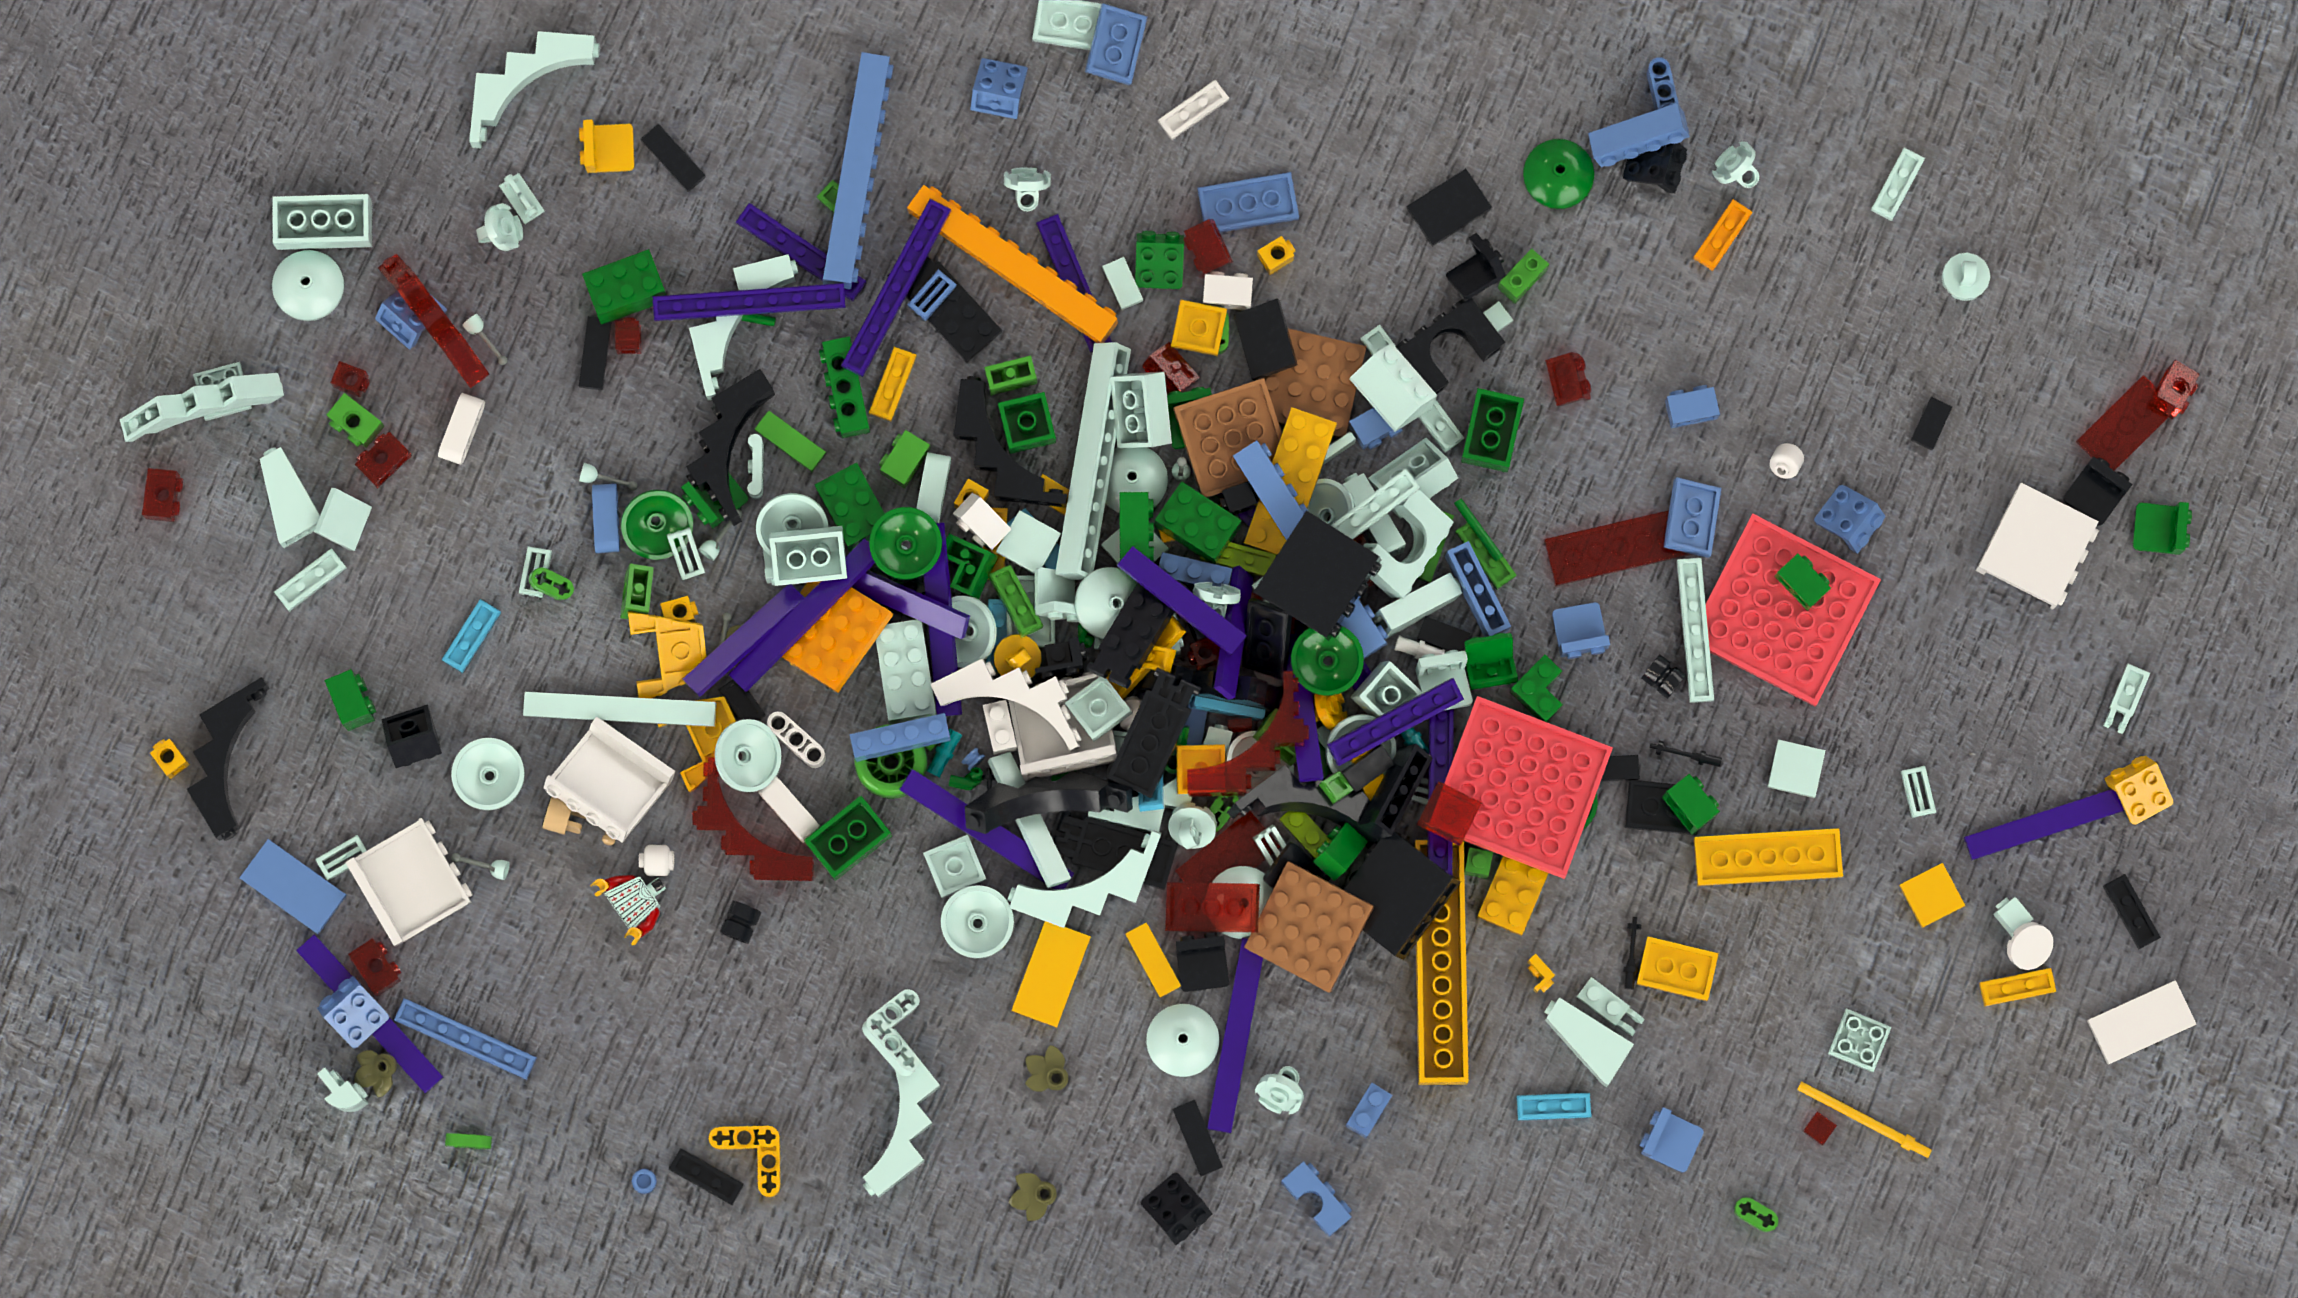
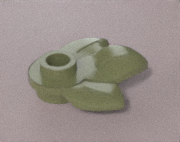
[1025,1045,1068,1092]
[355,1050,397,1097]
[1009,1173,1057,1221]

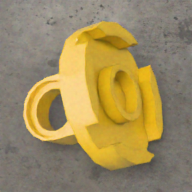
[993,634,1041,678]
[1313,693,1347,731]

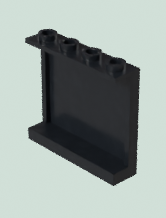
[1254,510,1382,641]
[1343,831,1461,960]

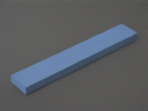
[394,998,537,1080]

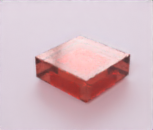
[1227,718,1252,732]
[1802,1111,1837,1146]

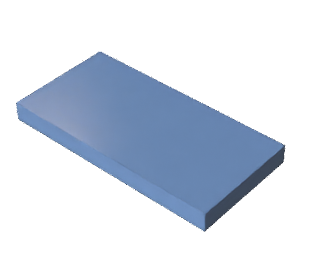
[1197,172,1299,235]
[240,839,347,934]

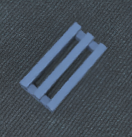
[907,269,957,322]

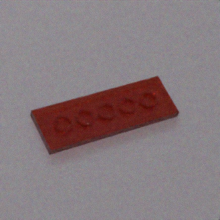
[1544,510,1693,586]

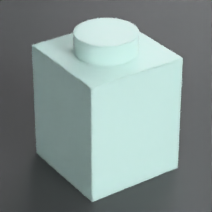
[1993,897,2034,937]

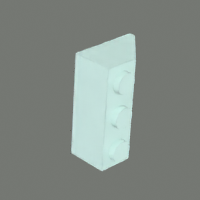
[1349,343,1437,432]
[1368,438,1458,519]
[769,526,847,586]

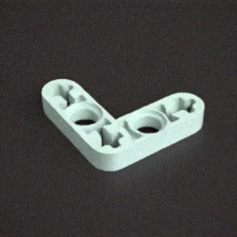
[862,989,920,1076]

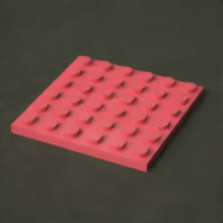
[1706,514,1881,707]
[1428,696,1613,879]

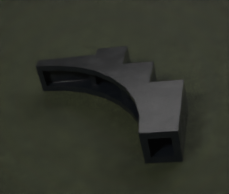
[686,369,775,526]
[1133,665,1290,716]

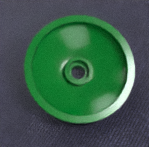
[1523,139,1594,209]
[621,490,693,560]
[869,507,942,580]
[1291,626,1364,696]

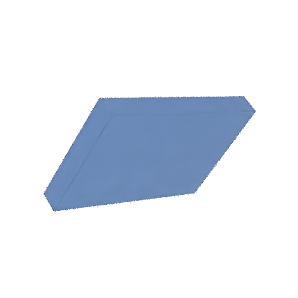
[1085,3,1147,85]
[1663,477,1721,558]

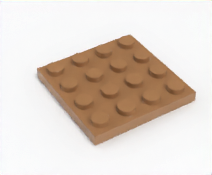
[1264,328,1366,438]
[1172,378,1282,497]
[1244,861,1374,993]

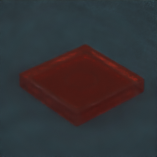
[1417,781,1482,846]

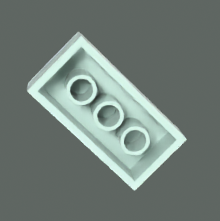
[273,194,372,250]
[876,619,937,724]

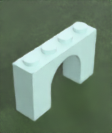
[1364,490,1454,598]

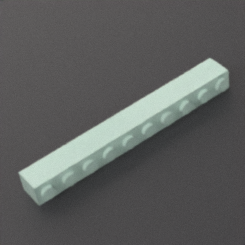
[1055,342,1131,580]

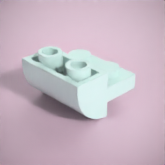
[317,1068,369,1112]

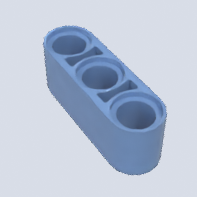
[1647,57,1679,110]
[592,484,620,553]

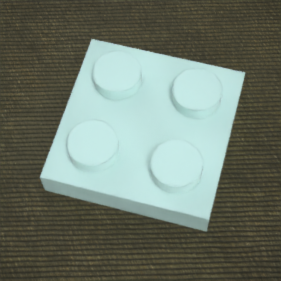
[1065,677,1132,742]
[923,835,986,898]

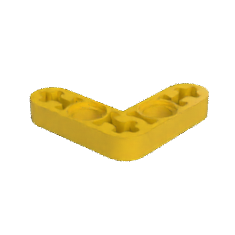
[709,1126,781,1197]

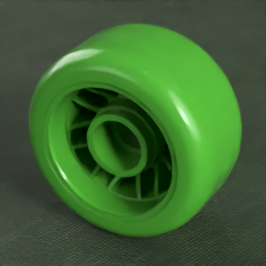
[854,724,928,799]

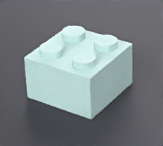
[1350,661,1423,718]

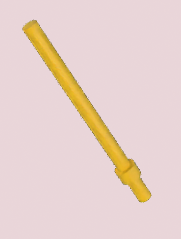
[1797,1081,1932,1158]

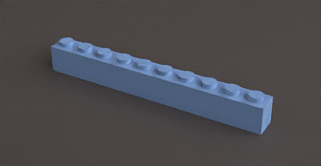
[823,52,893,289]
[1233,440,1389,659]

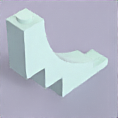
[469,31,600,148]
[689,254,799,401]
[120,373,284,442]
[1088,724,1233,834]
[1007,830,1161,928]
[863,1028,940,1198]

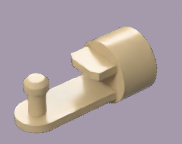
[542,796,616,845]

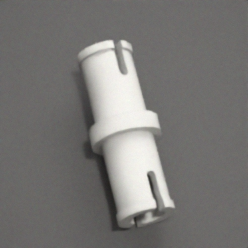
[1394,635,1445,660]

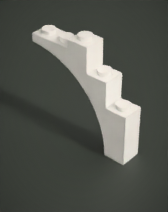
[930,659,1082,751]

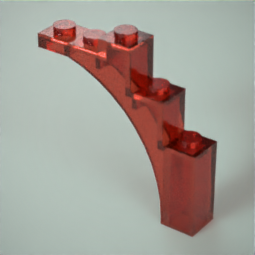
[378,254,490,389]
[1187,671,1309,797]
[692,757,814,881]

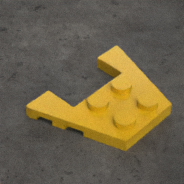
[627,611,707,699]
[657,697,736,793]

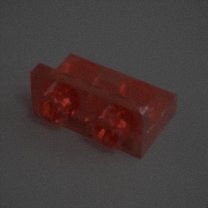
[1142,342,1200,394]
[1545,352,1591,406]

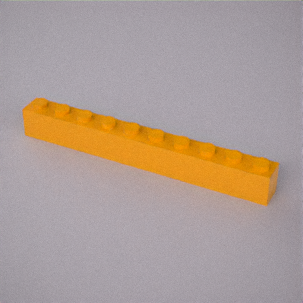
[907,185,1118,343]

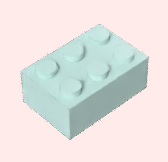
[1110,372,1172,448]

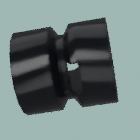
[1641,654,1686,699]
[720,900,762,944]

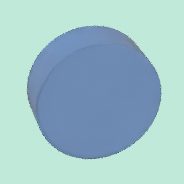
[632,1169,657,1194]

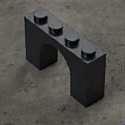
[1395,298,1506,394]

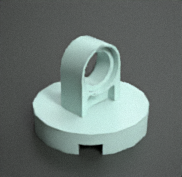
[1712,141,1759,188]
[1004,167,1051,212]
[476,203,523,251]
[1942,253,1990,301]
[1193,582,1241,618]
[1168,803,1217,849]
[1255,1066,1304,1114]

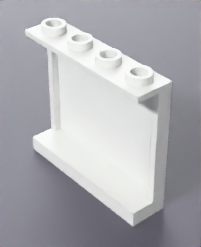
[1976,483,2099,609]
[1008,672,1118,781]
[544,717,675,843]
[345,818,473,946]

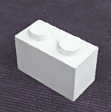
[1203,271,1253,310]
[953,493,1011,550]
[983,700,1017,756]

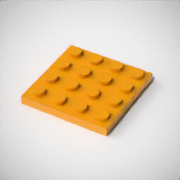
[781,581,893,693]

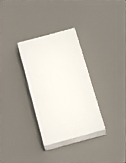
[2087,980,2196,1065]

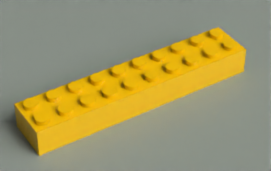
[1414,840,1469,1085]

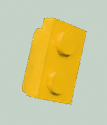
[579,119,635,173]
[2104,756,2173,825]

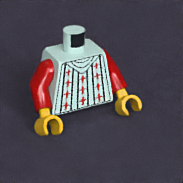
[590,875,666,945]

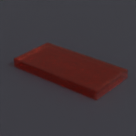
[2076,375,2178,471]
[1175,811,1281,909]
[1165,882,1260,933]

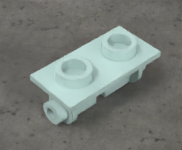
[499,173,545,224]

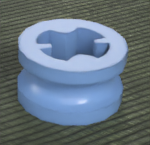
[961,747,985,771]

